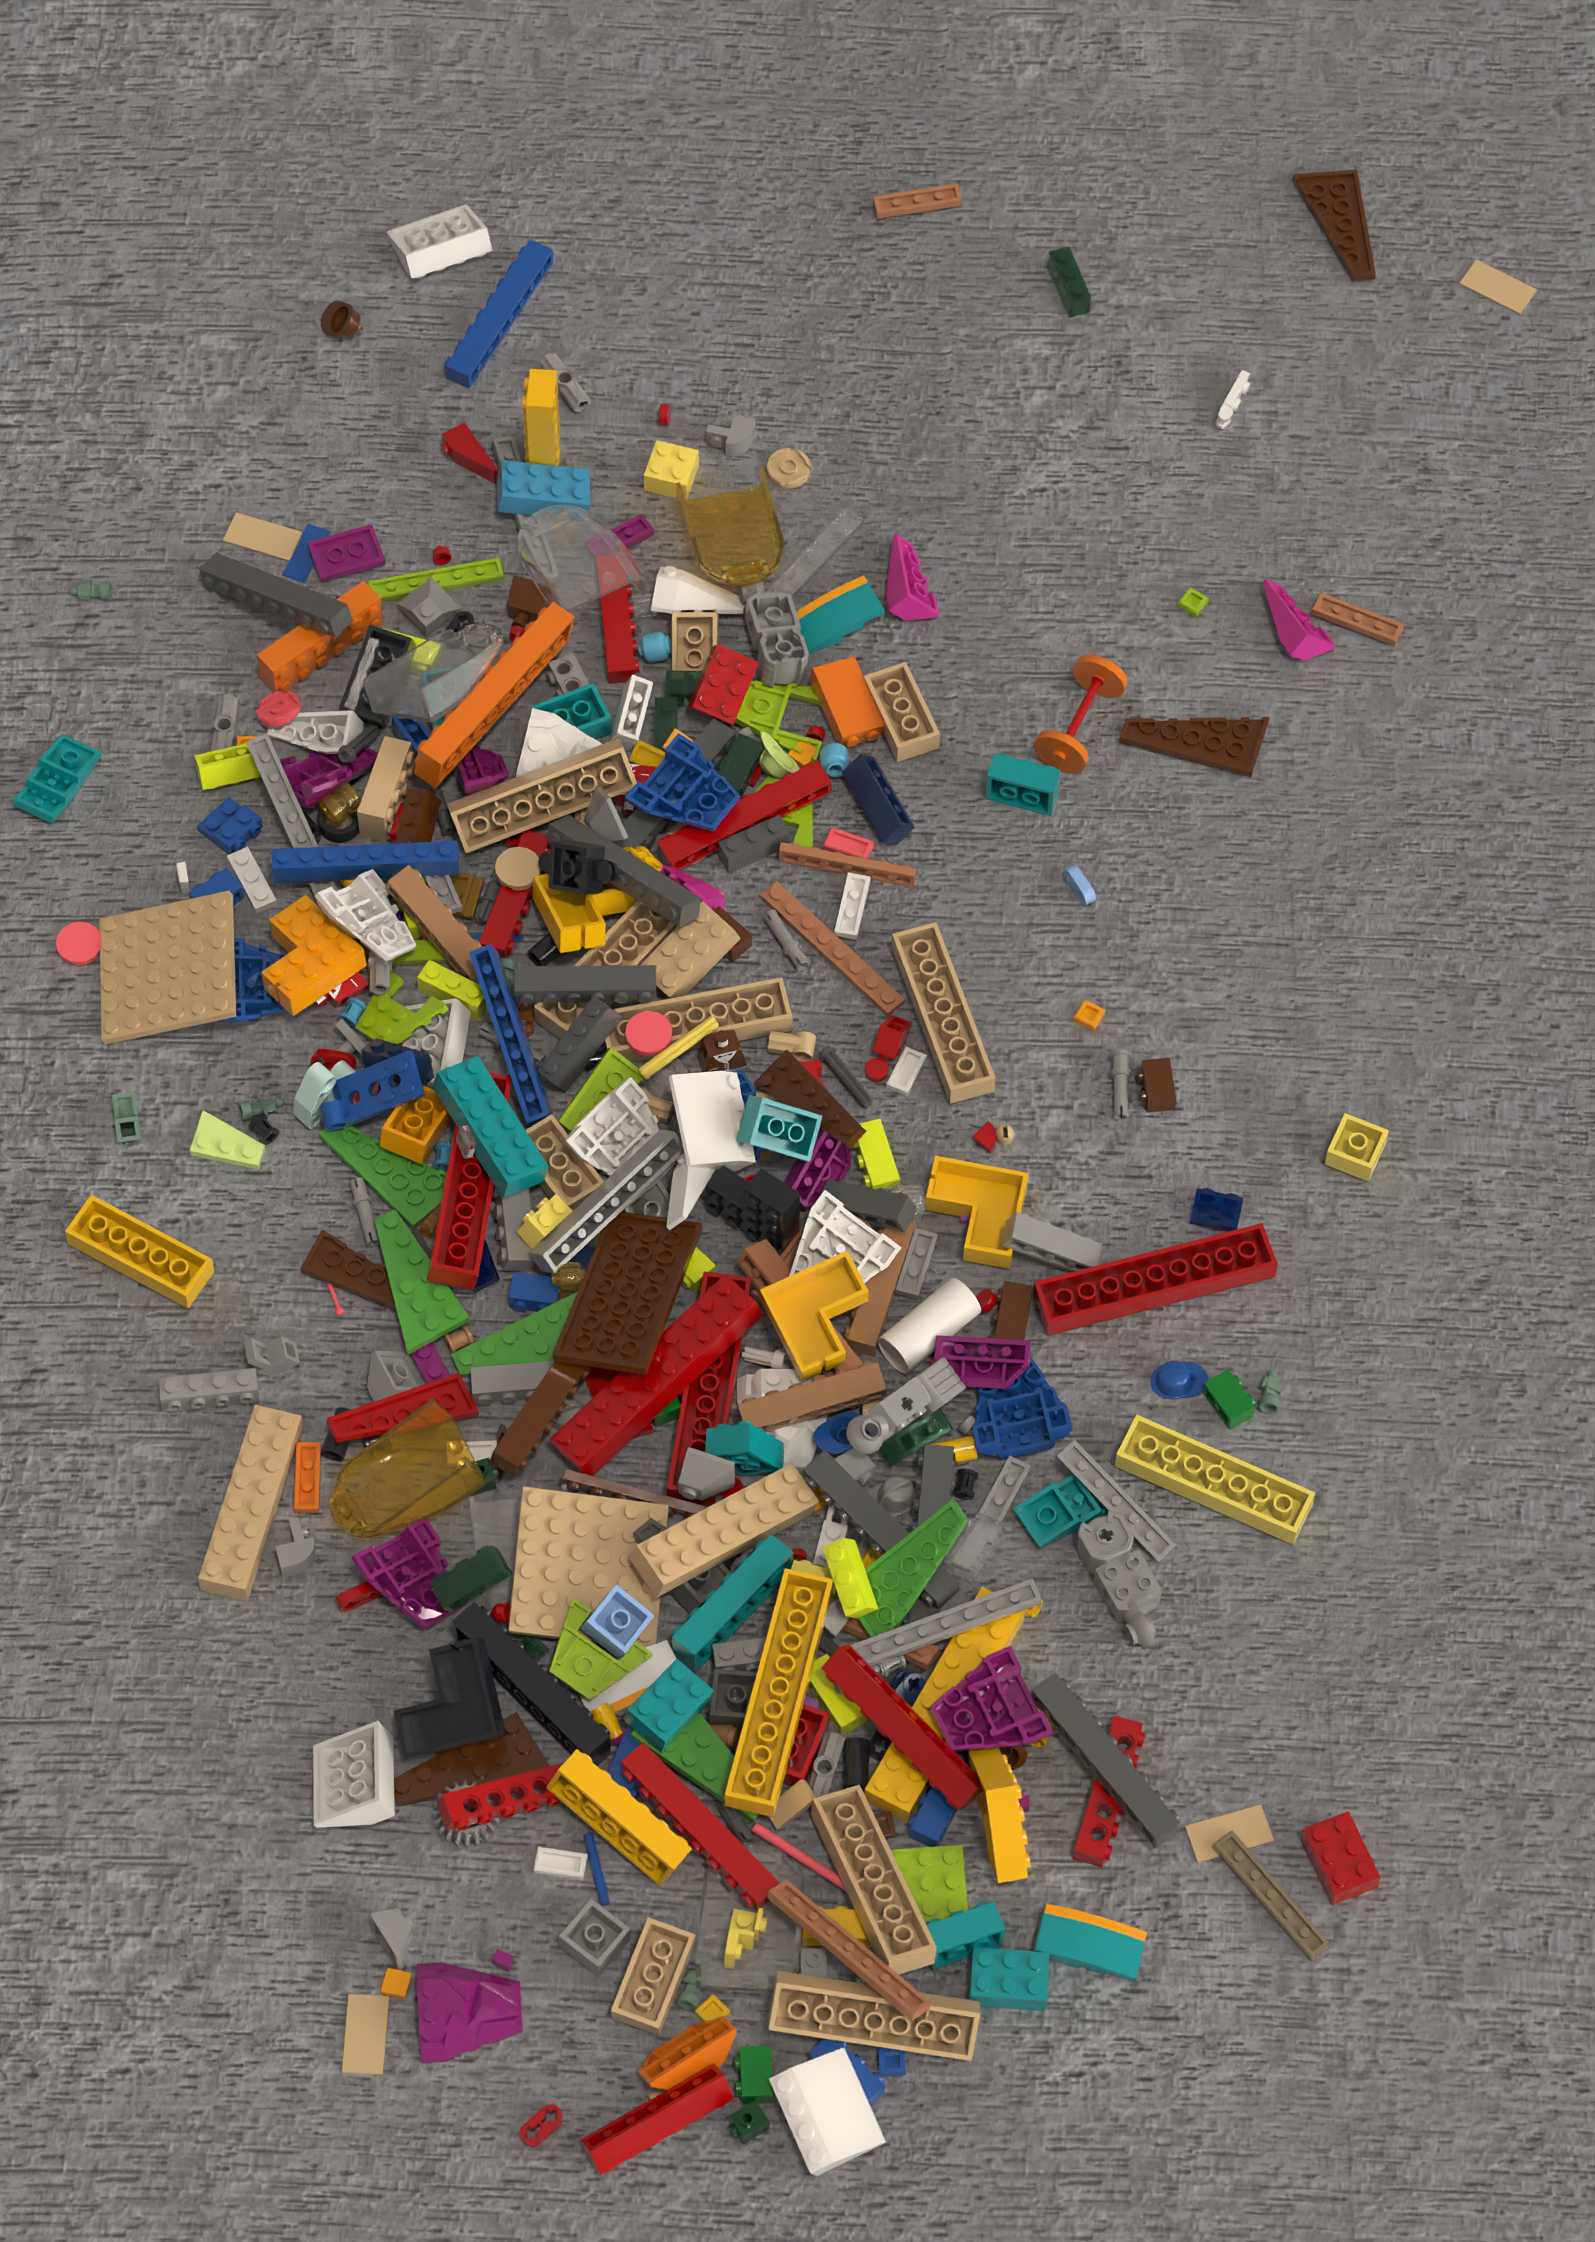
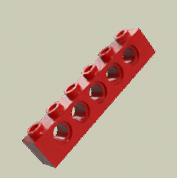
[1073,1715,1146,1868]
[437,1762,565,1831]

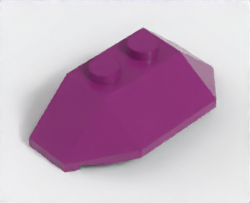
[456,745,509,796]
[785,1128,851,1208]
[935,1335,1032,1389]

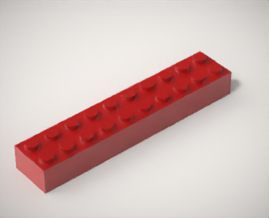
[427,1072,512,1290]
[1033,1223,1278,1336]
[667,1271,751,1506]
[549,1274,763,1476]

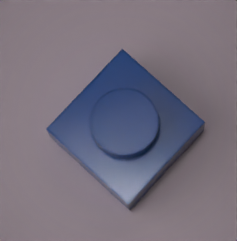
[878,2048,906,2077]

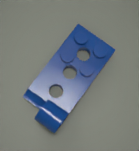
[319,1050,425,1131]

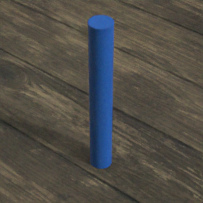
[583,1832,610,1906]

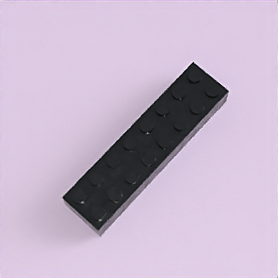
[452,1602,611,1766]

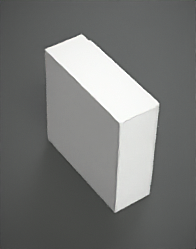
[176,862,190,894]

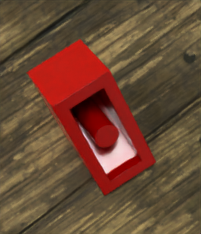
[873,1015,913,1059]

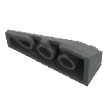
[633,1518,731,1613]

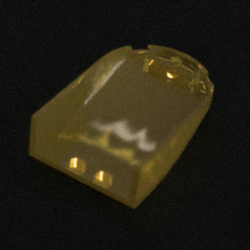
[676,467,784,586]
[330,1399,487,1538]

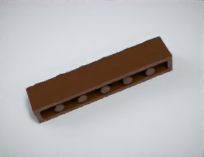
[489,1361,592,1477]

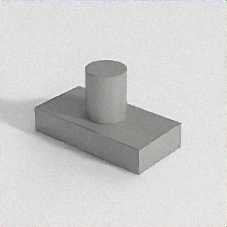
[335,1019,366,1057]

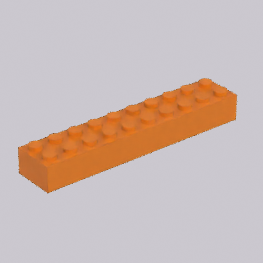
[414,602,575,788]

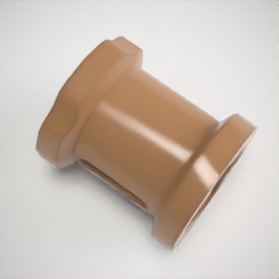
[444,1326,474,1354]

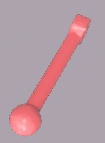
[325,1282,344,1316]

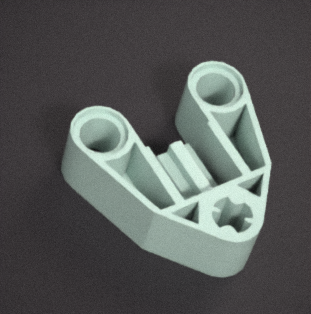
[293,1060,356,1130]

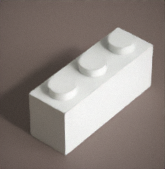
[609,675,653,751]

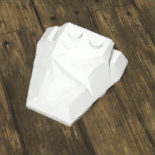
[515,708,602,778]
[315,869,417,961]
[565,1077,677,1179]
[789,1190,902,1283]
[737,1369,828,1470]

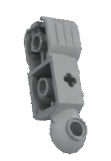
[738,573,809,688]
[847,1357,966,1454]
[1077,1510,1162,1647]

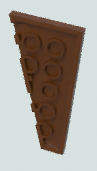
[1292,169,1376,281]
[1120,717,1270,777]
[394,1712,550,1807]

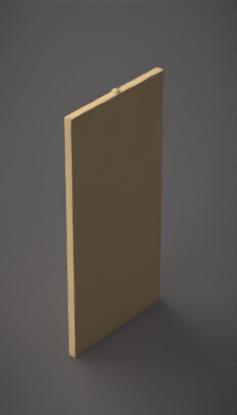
[1459,259,1537,315]
[223,512,303,561]
[1185,1805,1274,1863]
[342,1994,389,2075]

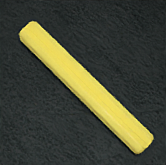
[639,1016,718,1079]

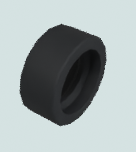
[317,797,359,843]

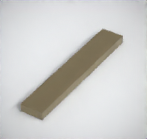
[1212,1830,1330,1962]

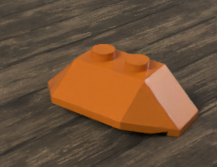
[638,2016,737,2090]

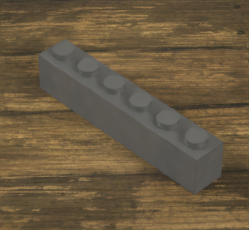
[514,965,656,1005]

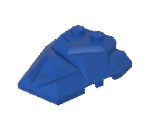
[625,733,740,831]
[217,938,287,1022]
[972,1357,1073,1460]

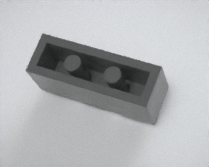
[718,815,790,874]

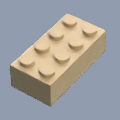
[864,662,940,762]
[357,736,416,842]
[641,901,741,999]
[526,1114,604,1211]
[611,1917,696,2036]

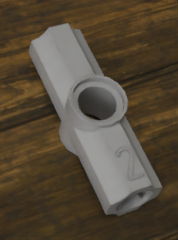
[540,353,591,413]
[211,694,239,751]
[368,950,392,995]
[808,1732,845,1807]

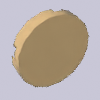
[767,448,811,489]
[495,847,541,891]

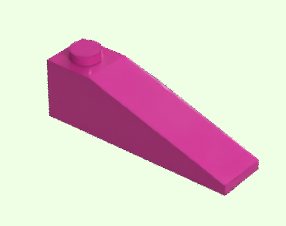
[886,534,939,621]
[1263,579,1336,661]
[660,862,725,911]

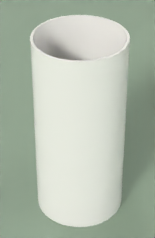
[878,1278,981,1374]

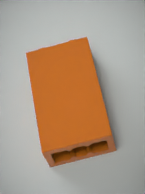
[809,656,885,747]

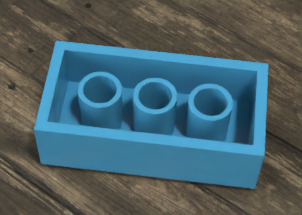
[497,460,590,521]

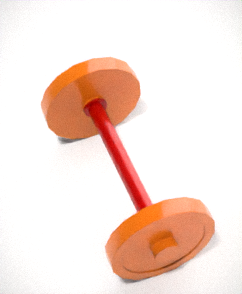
[1033,654,1128,774]

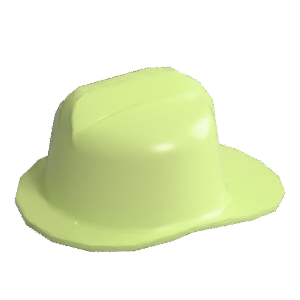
[760,732,800,779]

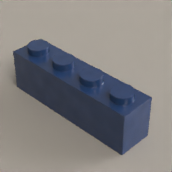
[842,754,915,845]

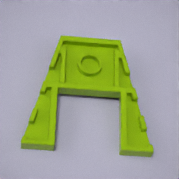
[735,681,822,763]

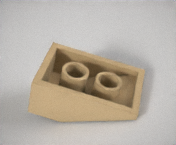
[672,612,719,681]

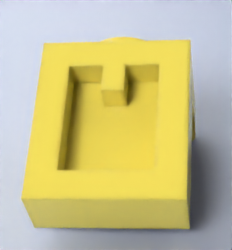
[729,1908,768,1941]
[724,1928,754,1969]

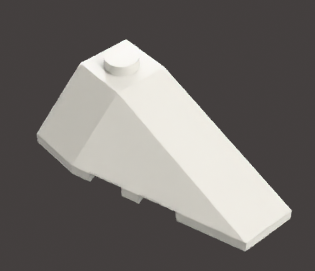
[651,566,746,614]
[267,710,364,754]
[666,1153,715,1230]

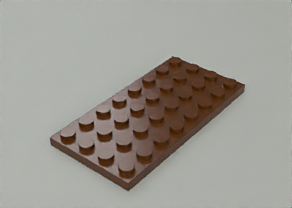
[553,1211,703,1375]

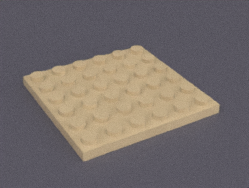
[100,890,236,1045]
[508,1487,668,1648]

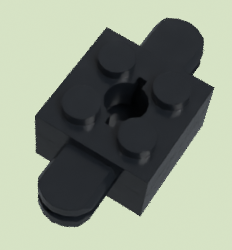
[538,840,619,895]

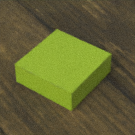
[1177,587,1209,617]

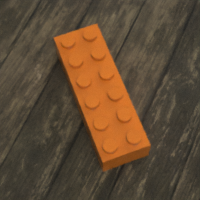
[257,580,383,693]

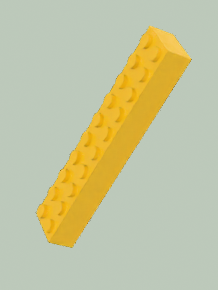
[725,1568,833,1817]
[864,1587,1025,1823]

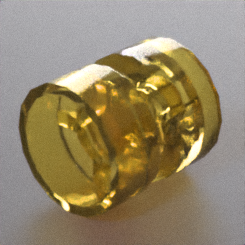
[319,782,361,825]

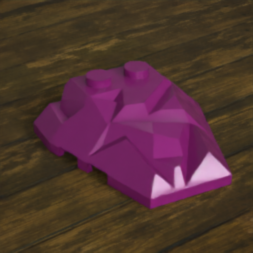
[280,747,378,808]
[351,1517,462,1630]
[930,1645,1053,1752]
[417,1962,523,2064]

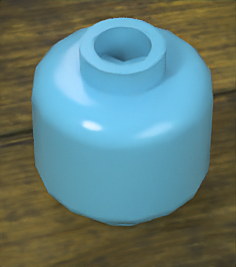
[638,631,672,663]
[819,743,850,777]

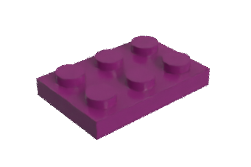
[308,524,386,583]

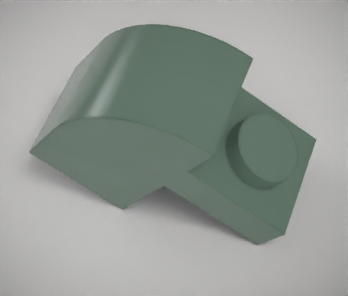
[112,1091,141,1143]

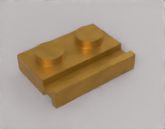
[450,872,485,921]

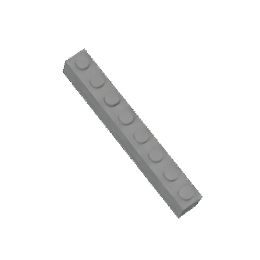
[529,1130,684,1273]

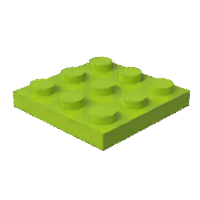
[891,1845,968,1924]

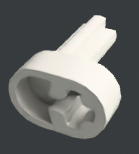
[742,1346,795,1369]

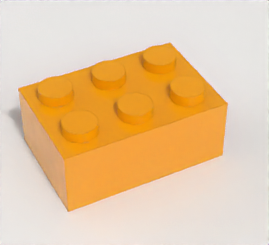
[380,1086,452,1164]

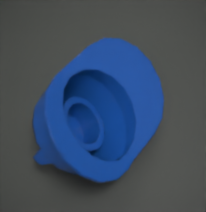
[1151,1361,1209,1399]
[814,1412,869,1454]

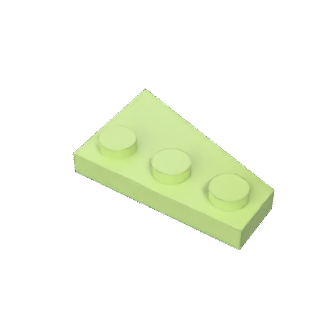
[190,1111,265,1170]

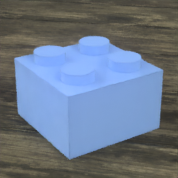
[580,1584,655,1659]

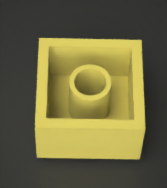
[644,440,699,501]
[1325,1113,1389,1182]

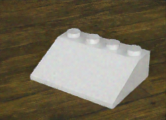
[386,204,492,279]
[393,998,471,1090]
[668,1071,756,1171]
[313,1721,395,1828]
[769,2048,886,2176]

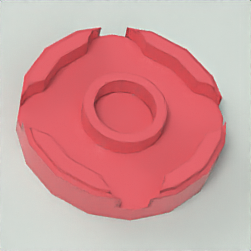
[256,691,301,727]
[56,922,101,966]
[625,1011,672,1056]

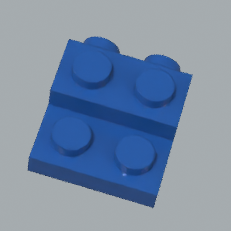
[197,797,263,855]

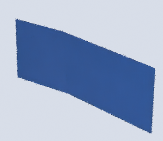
[282,523,330,583]

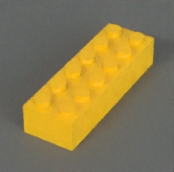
[522,369,561,466]
[65,1195,214,1309]
[546,1749,692,1887]

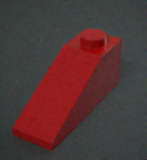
[440,422,498,484]

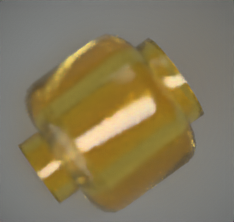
[552,1262,586,1294]

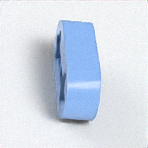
[1064,864,1096,905]

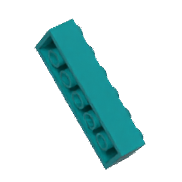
[433,1056,549,1198]
[672,1534,794,1674]

